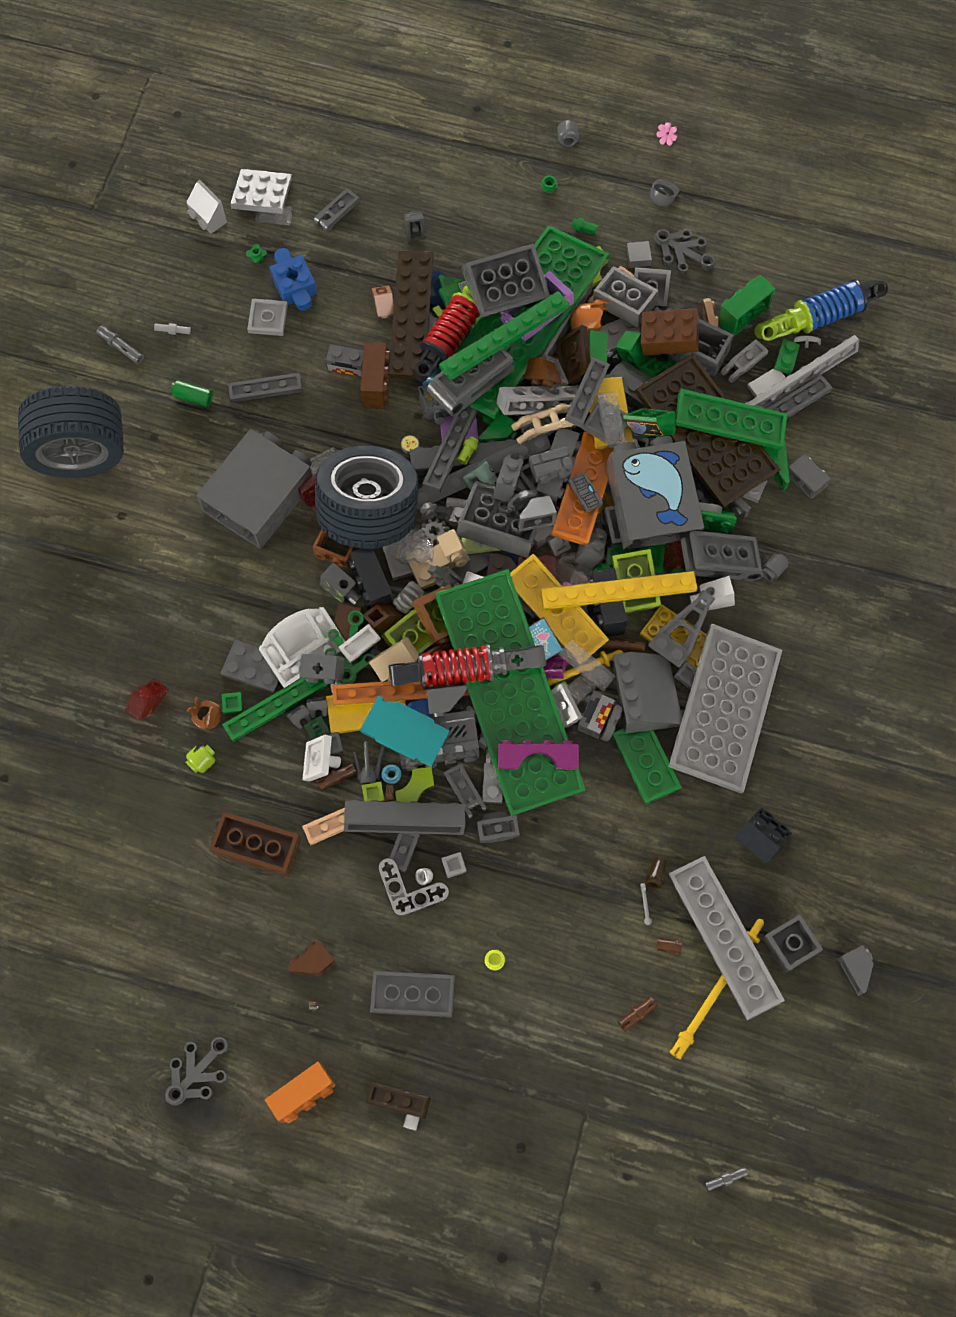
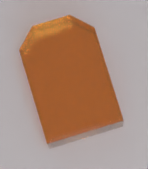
[385,784,394,802]

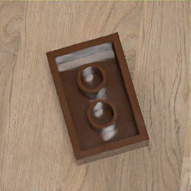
[641,308,699,355]
[360,342,390,409]

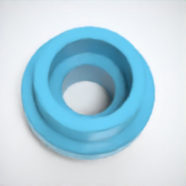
[382,764,401,784]

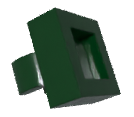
[303,715,330,740]

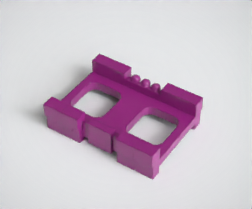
[544,655,569,679]

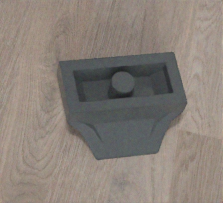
[477,811,520,843]

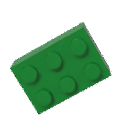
[718,275,775,337]

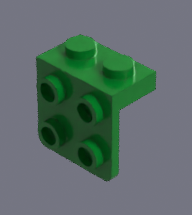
[701,510,737,535]

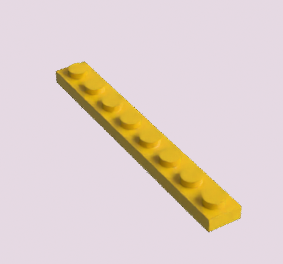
[541,571,697,610]

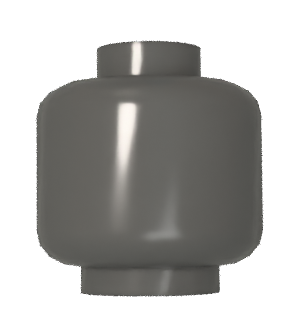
[557,120,580,147]

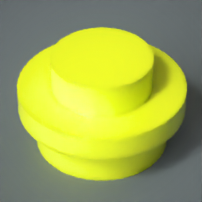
[485,950,505,971]

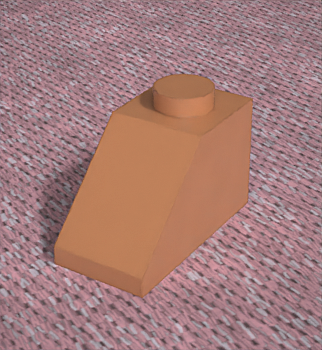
[372,285,394,318]

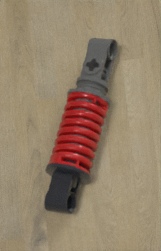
[388,644,546,690]

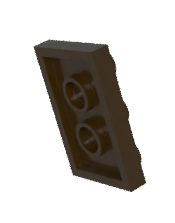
[557,325,591,386]

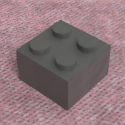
[762,914,823,974]

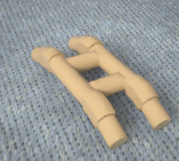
[511,404,576,445]

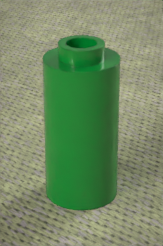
[171,380,213,407]

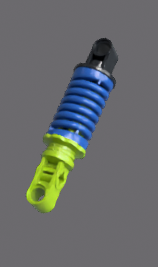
[755,279,888,341]

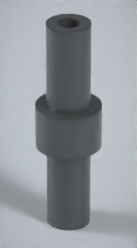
[705,1167,748,1191]

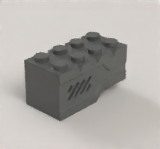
[659,308,733,380]
[399,710,479,771]

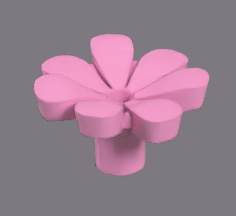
[657,122,677,146]

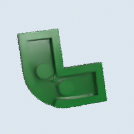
[640,358,678,378]

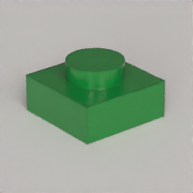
[222,692,243,715]

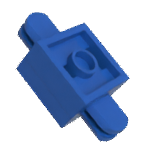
[269,248,317,311]

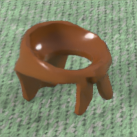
[187,697,221,730]

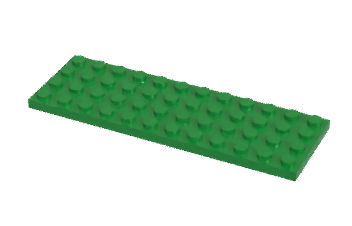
[454,225,609,419]
[435,569,586,816]

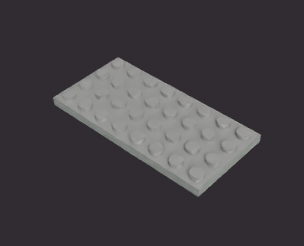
[668,624,782,793]

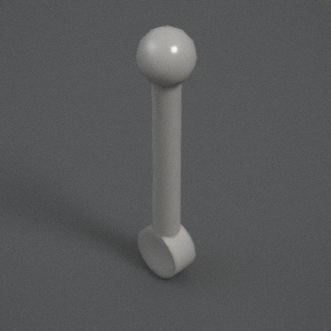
[640,883,652,925]

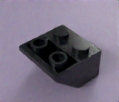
[735,808,792,864]

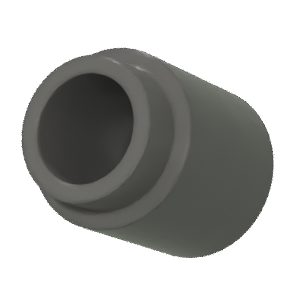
[762,554,789,581]

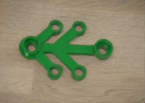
[325,610,377,684]

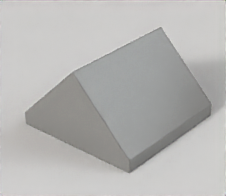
[634,267,671,306]

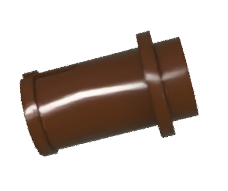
[656,938,682,955]

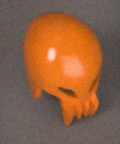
[570,299,609,334]

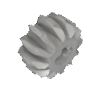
[419,518,450,548]
[393,581,424,614]

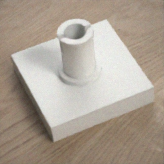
[303,735,341,782]

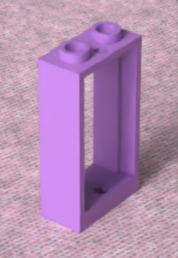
[500,271,574,341]

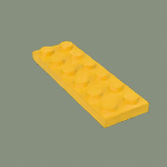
[510,553,609,665]

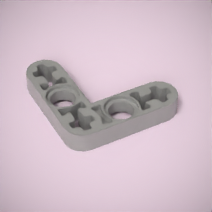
[379,858,449,915]

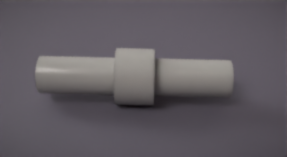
[154,323,191,335]

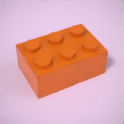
[265,1062,336,1124]

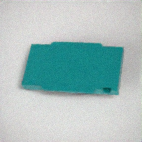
[360,696,449,767]

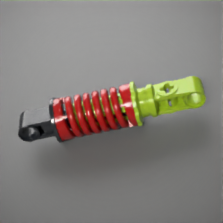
[413,285,481,382]

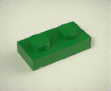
[774,338,800,375]

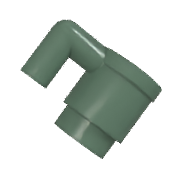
[463,460,498,490]

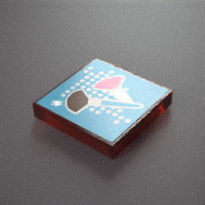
[529,617,563,661]

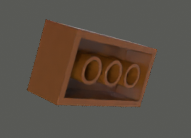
[209,812,301,877]

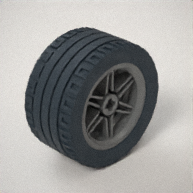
[18,386,124,478]
[315,446,418,549]

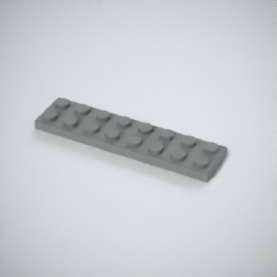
[669,856,785,1021]

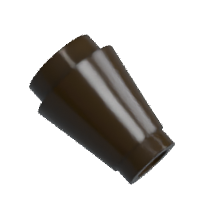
[645,857,666,889]

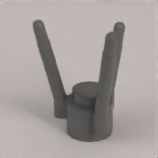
[353,741,385,785]

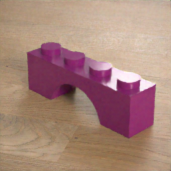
[498,740,579,770]

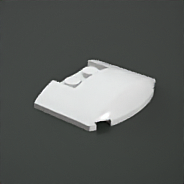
[259,607,346,688]

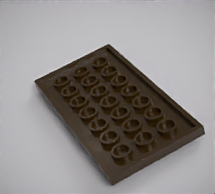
[634,354,781,509]

